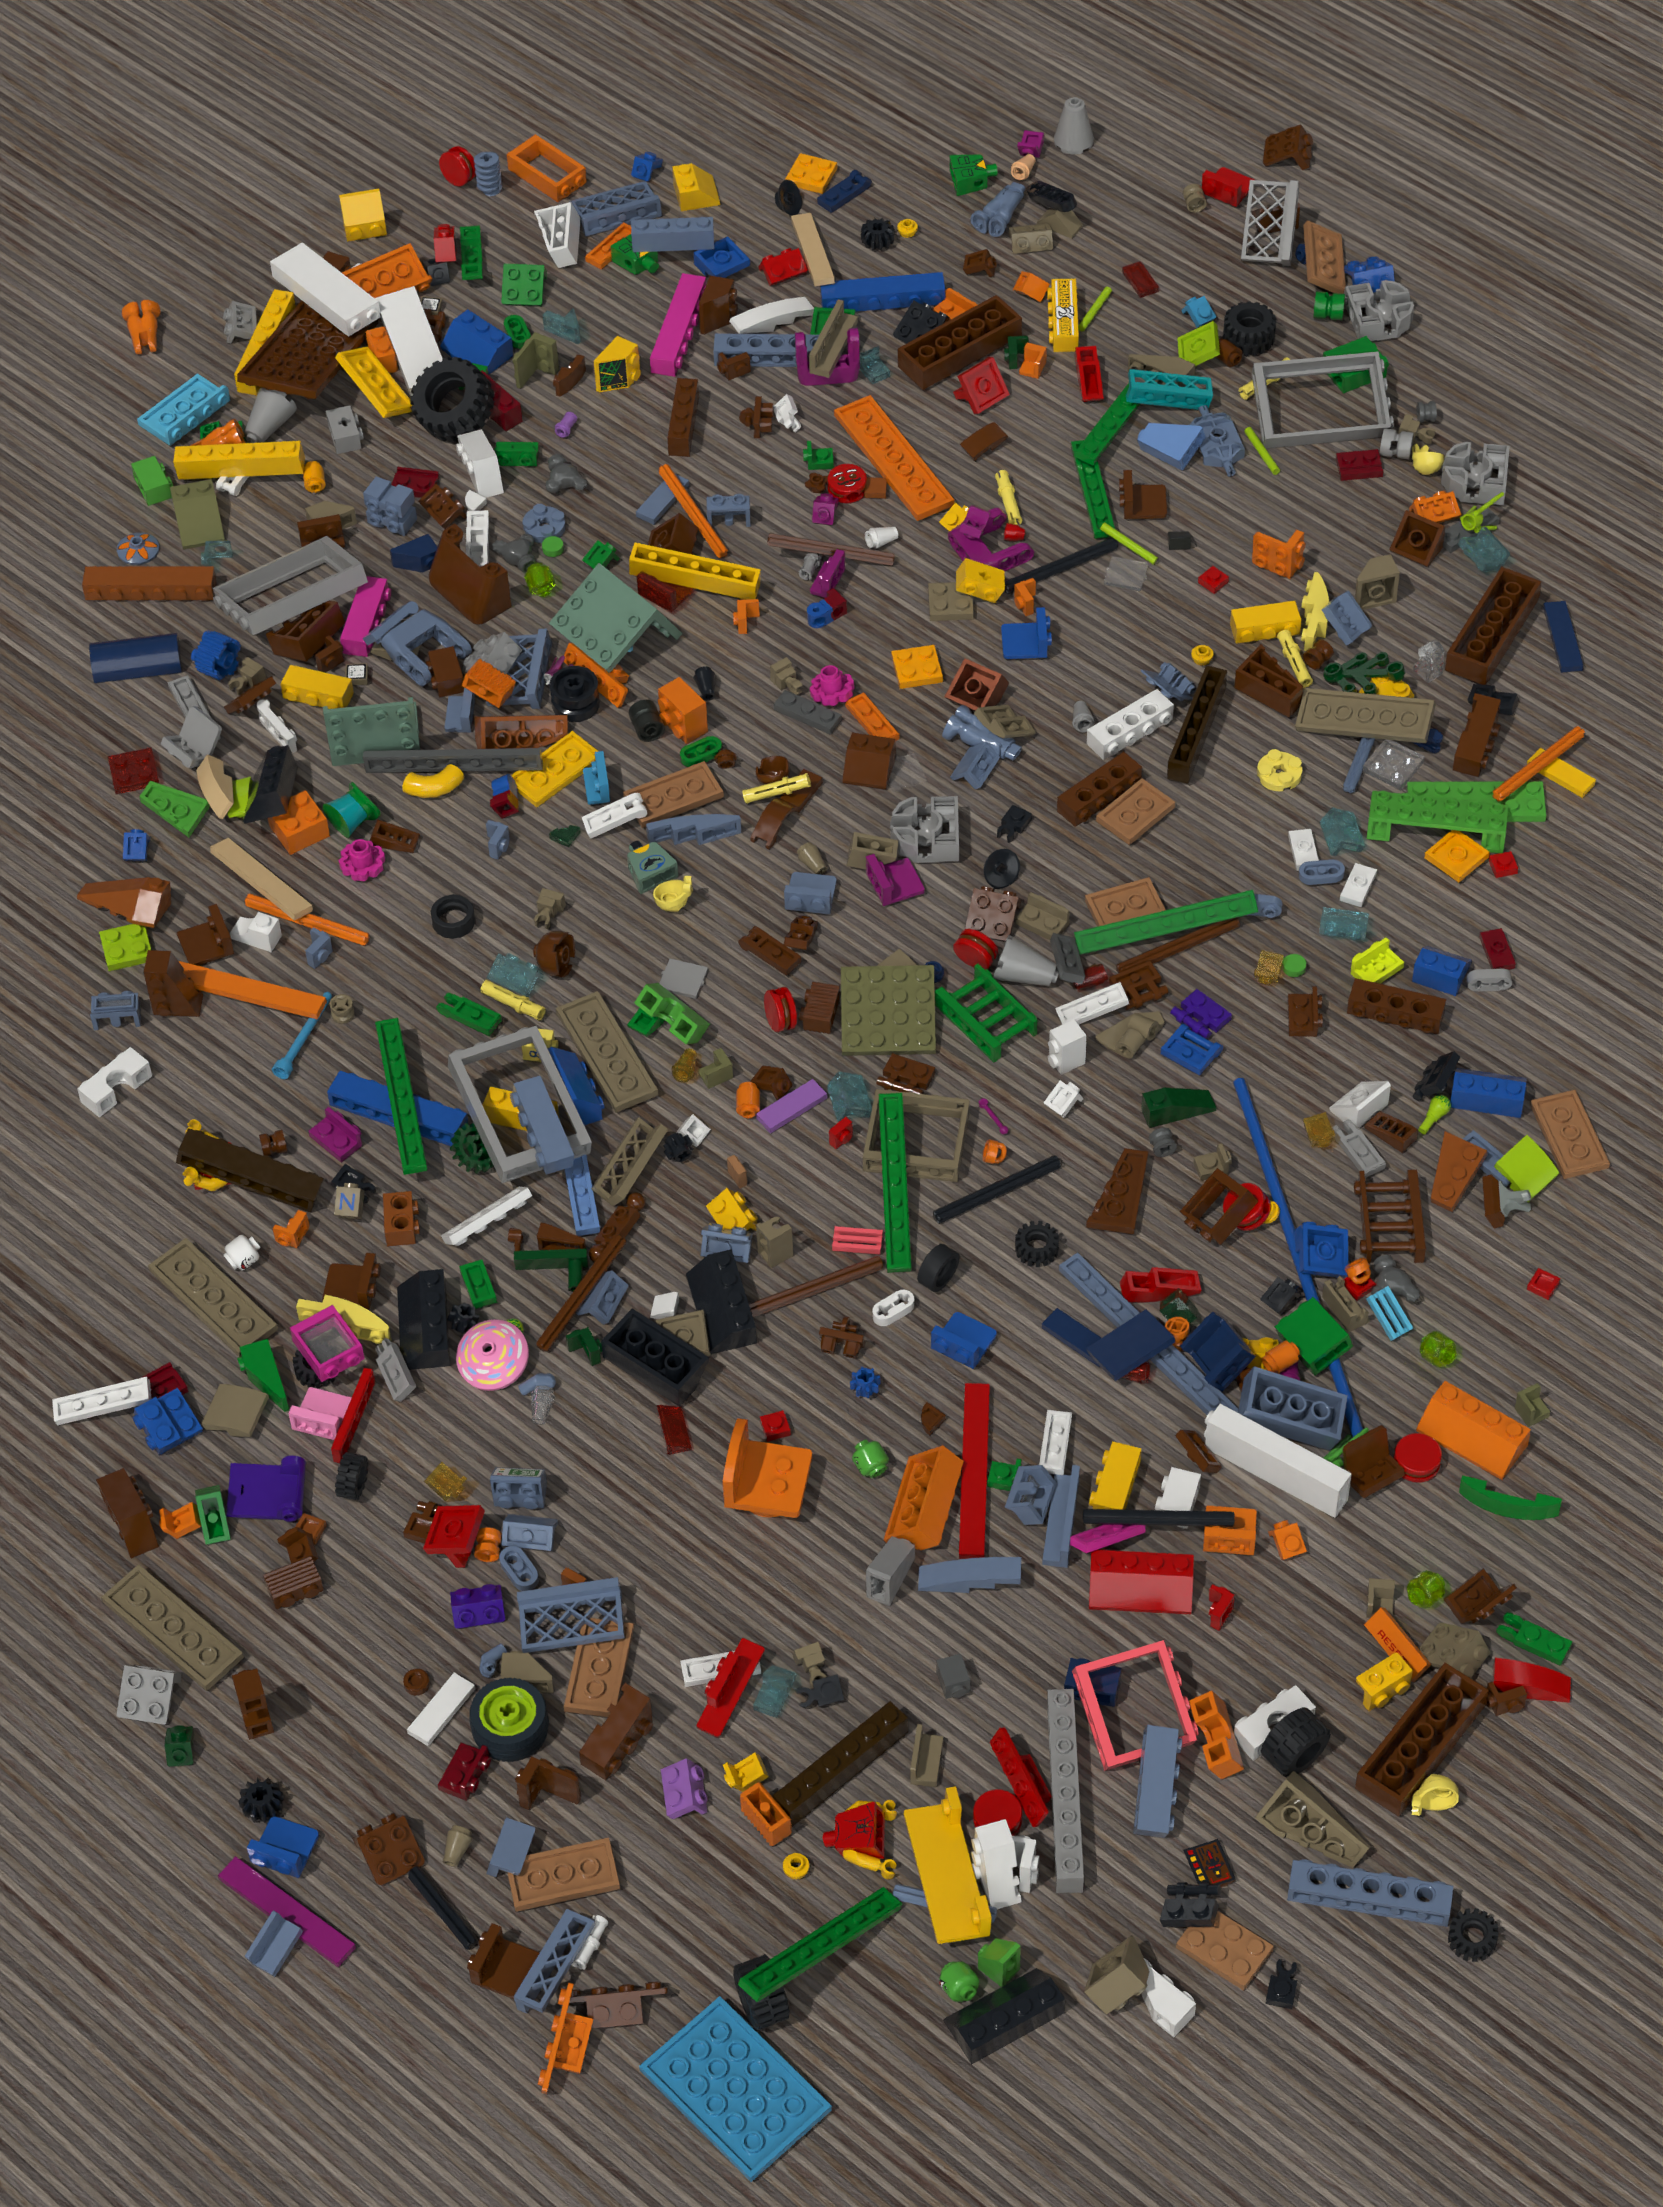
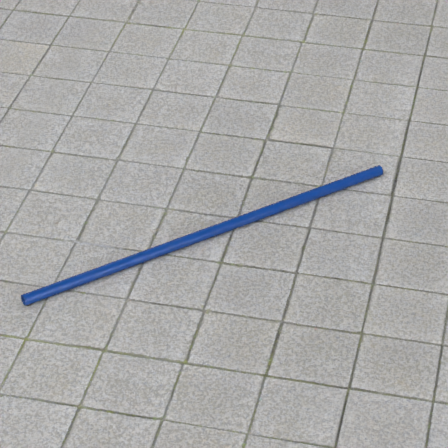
[1233,1078,1363,1437]

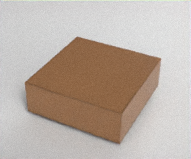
[727,1155,747,1189]

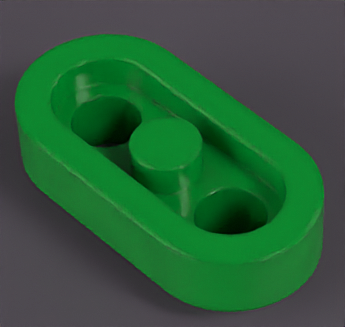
[504,315,531,349]
[680,736,722,767]

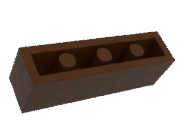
[667,378,699,457]

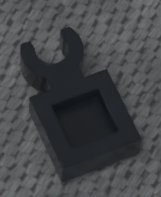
[997,805,1032,843]
[331,1164,376,1203]
[795,1674,844,1707]
[1265,1959,1298,2009]

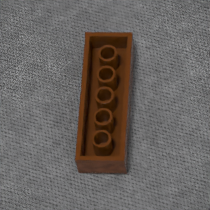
[898,295,1022,390]
[1445,566,1542,685]
[1355,1663,1489,1817]

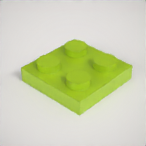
[1177,321,1220,366]
[99,924,151,971]

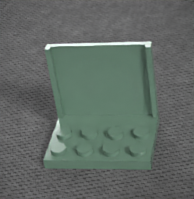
[549,563,682,673]
[323,697,420,766]

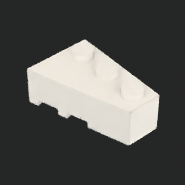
[971,1819,1022,1909]

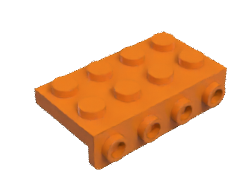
[342,243,432,298]

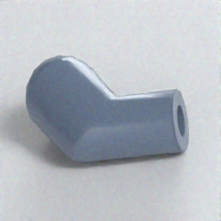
[518,1373,556,1396]
[479,1643,507,1677]

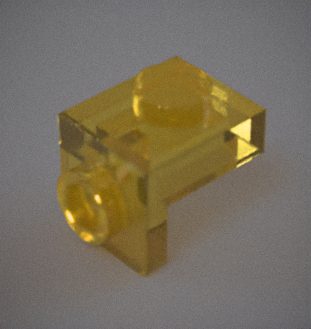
[1254,950,1284,985]
[1303,1112,1336,1148]
[424,1462,467,1502]

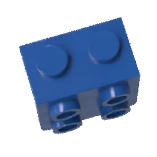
[1344,256,1395,293]
[1001,607,1052,659]
[931,1312,997,1369]
[247,1817,319,1878]

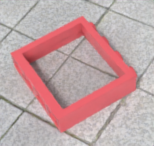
[1072,1640,1199,1771]

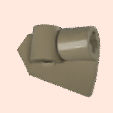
[1096,1011,1165,1058]

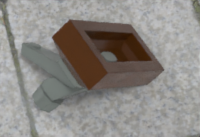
[1482,1174,1531,1229]

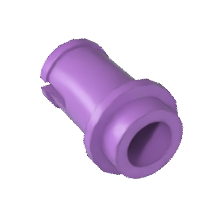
[555,412,577,438]

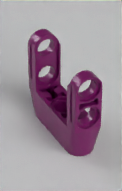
[795,328,860,386]
[948,508,1034,572]

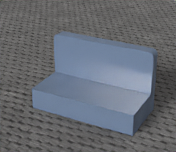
[444,687,475,733]
[950,742,1000,789]
[576,1270,629,1324]
[501,1514,558,1551]
[486,1817,535,1877]
[245,1910,303,1977]

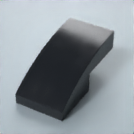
[1467,684,1519,716]

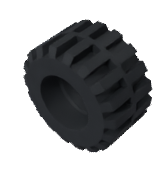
[1223,301,1276,356]
[1261,1707,1331,1778]
[733,1954,790,2031]

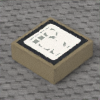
[420,296,443,315]
[345,663,368,685]

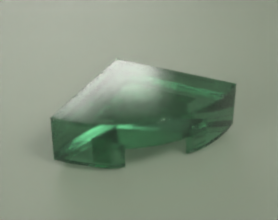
[549,825,581,848]

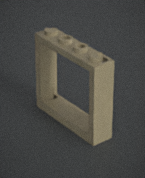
[863,1089,970,1182]

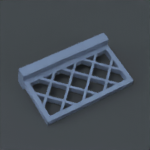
[570,181,662,236]
[486,628,552,709]
[517,1577,625,1653]

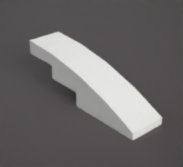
[729,297,814,334]
[466,510,489,567]

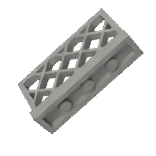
[1241,180,1300,266]

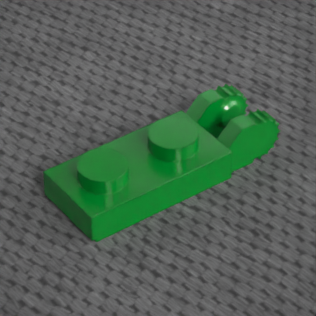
[436,993,502,1036]
[1496,1612,1572,1666]

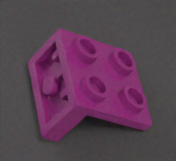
[866,854,925,906]

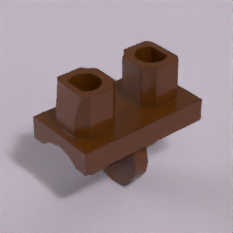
[739,396,774,438]
[819,1316,866,1359]

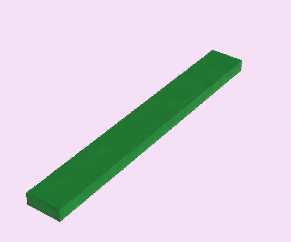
[1074,890,1258,955]
[375,1018,427,1175]
[879,1093,912,1273]
[738,1887,903,2002]

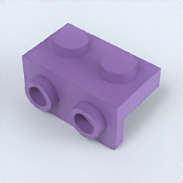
[661,1758,708,1819]

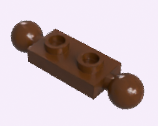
[589,1192,646,1263]

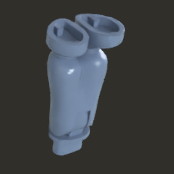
[970,182,1026,237]
[942,705,1022,761]

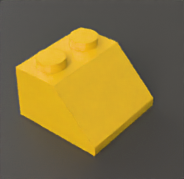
[672,163,720,211]
[339,189,387,242]

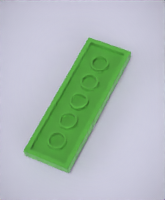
[1407,781,1546,822]

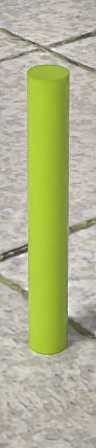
[1078,286,1112,332]
[1244,427,1280,475]
[1100,522,1158,565]

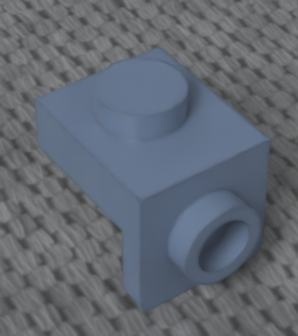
[486,820,510,860]
[305,927,333,969]

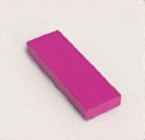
[1070,1524,1145,1553]

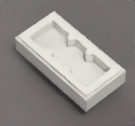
[1288,829,1319,871]
[1340,863,1377,907]

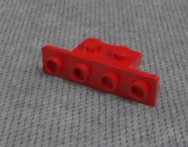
[696,1638,765,1738]
[990,1727,1052,1827]

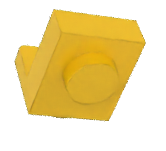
[939,503,969,532]
[723,1752,769,1792]

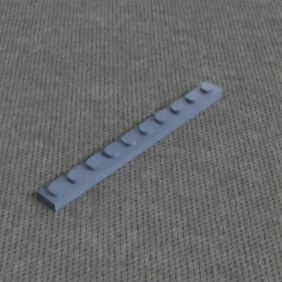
[1059,1252,1238,1415]

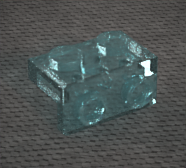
[1458,527,1510,572]
[1320,808,1365,856]
[1319,907,1369,940]
[487,953,544,997]
[827,1071,872,1122]

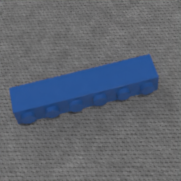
[820,272,945,312]
[327,1071,469,1146]

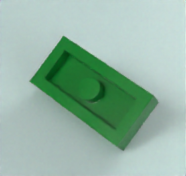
[459,1260,497,1309]

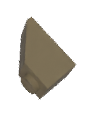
[305,501,357,530]
[847,832,898,870]
[500,1651,554,1693]

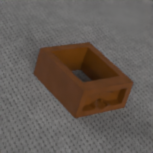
[1180,1168,1258,1245]

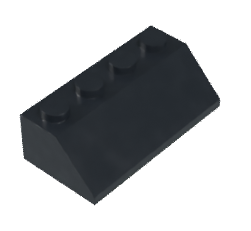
[243,745,298,824]
[686,1249,757,1354]
[397,1269,450,1370]
[601,1308,709,1407]
[943,1968,1065,2065]

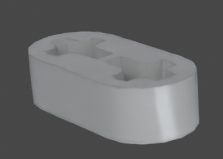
[1467,969,1512,992]

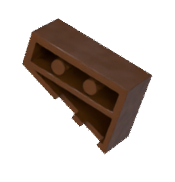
[266,600,345,662]
[1234,644,1303,718]
[1453,693,1501,777]
[144,950,203,1017]
[96,1468,159,1559]
[579,1683,653,1781]

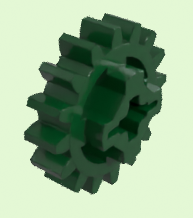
[450,1122,502,1174]

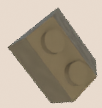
[1355,554,1400,610]
[1084,1935,1150,2015]

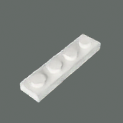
[441,1186,532,1246]
[52,1377,151,1425]

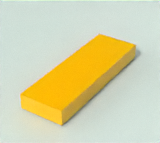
[1527,748,1596,798]

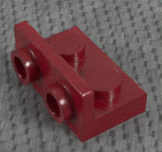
[438,1742,491,1801]

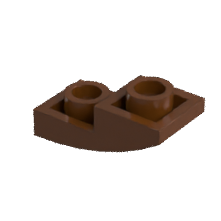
[553,354,586,397]
[960,422,1008,461]
[784,915,818,950]

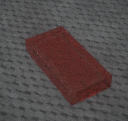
[1122,261,1159,298]

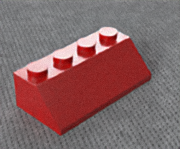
[1089,1550,1194,1615]

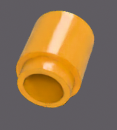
[303,461,326,493]

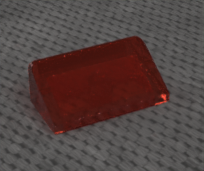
[657,1405,692,1455]

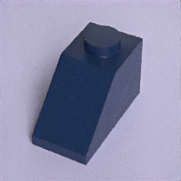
[390,534,437,573]

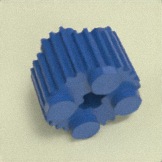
[191,630,241,681]

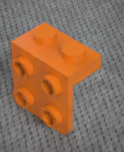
[1252,530,1306,579]

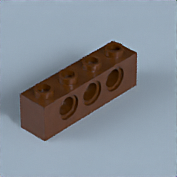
[1057,751,1142,827]
[1347,978,1447,1034]

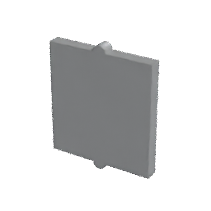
[659,959,708,999]

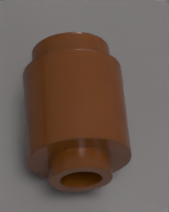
[1216,338,1242,367]

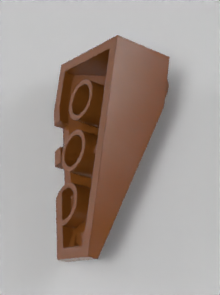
[475,715,568,749]
[77,877,171,928]

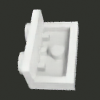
[1012,1835,1039,1893]

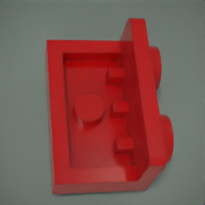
[758,248,808,286]

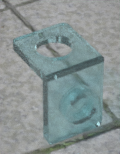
[201,541,233,566]

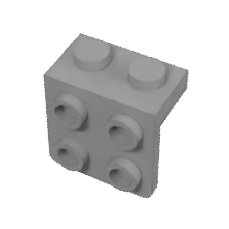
[461,632,522,675]
[161,706,222,768]

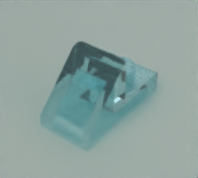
[543,308,581,345]
[859,346,890,384]
[753,1665,797,1718]

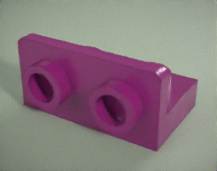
[810,549,845,598]
[308,1107,362,1163]

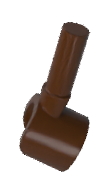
[508,1228,523,1251]

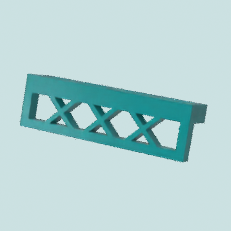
[1126,369,1213,410]

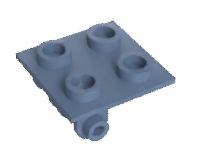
[1141,662,1196,701]

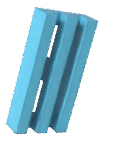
[1366,1286,1413,1341]

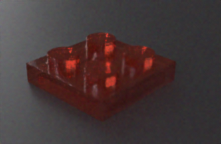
[108,747,159,794]

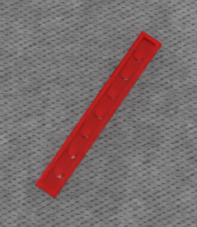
[959,1383,990,1559]

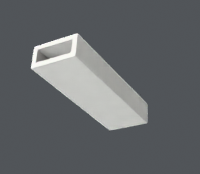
[270,243,381,337]
[375,286,442,397]
[1204,1404,1351,1518]

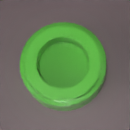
[542,536,564,557]
[1283,954,1306,977]

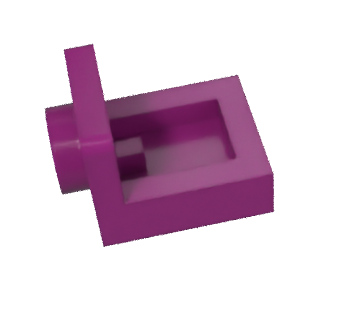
[1017,130,1045,158]
[812,493,839,525]
[959,505,990,539]

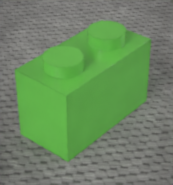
[131,456,173,506]

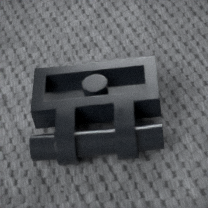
[1413,1051,1460,1101]
[1160,1882,1221,1927]

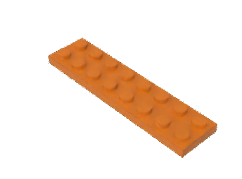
[834,395,955,521]

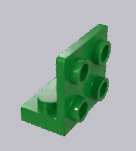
[501,264,547,306]

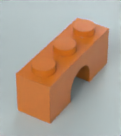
[1189,1691,1244,1779]

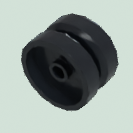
[550,666,600,722]

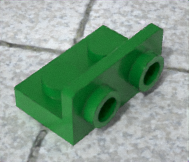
[494,442,539,466]

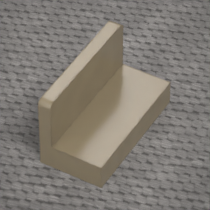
[910,1724,944,1787]

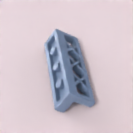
[1042,1465,1080,1568]
[514,1909,596,2014]

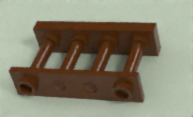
[1354,1169,1426,1264]

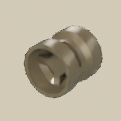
[1183,184,1207,213]

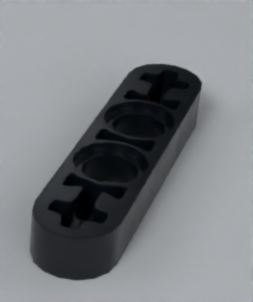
[1026,181,1077,212]

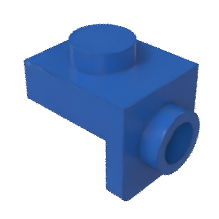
[631,152,663,181]

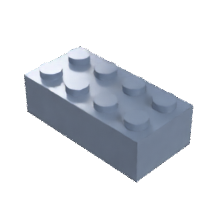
[1238,1366,1348,1451]

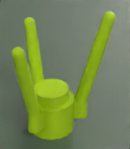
[1460,492,1504,533]

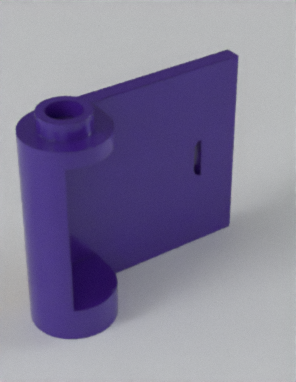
[226,1455,306,1522]

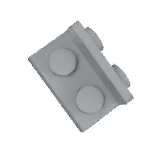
[223,301,257,344]

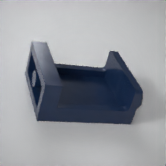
[1180,1312,1256,1392]

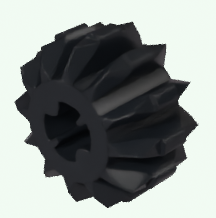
[861,217,895,251]
[238,1777,284,1823]

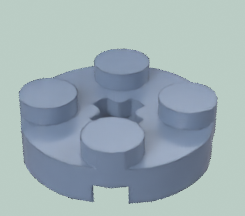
[522,504,565,543]

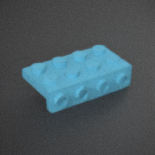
[137,373,230,446]

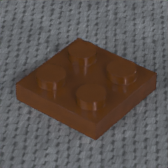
[224,676,276,714]

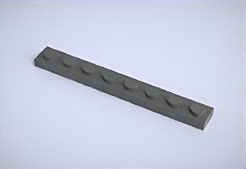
[363,748,543,773]

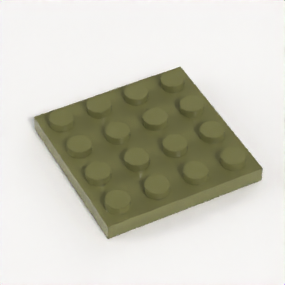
[841,965,936,1056]

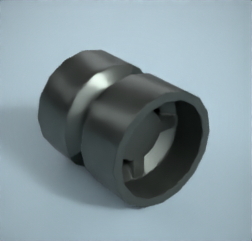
[628,700,665,742]

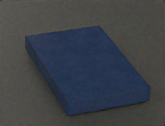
[1086,1309,1175,1381]

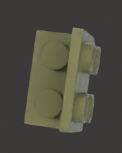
[513,332,559,389]

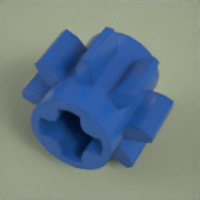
[850,1367,880,1399]

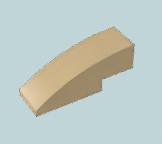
[196,754,234,819]

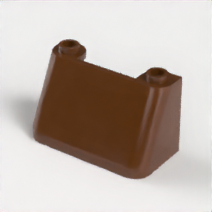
[429,523,512,625]

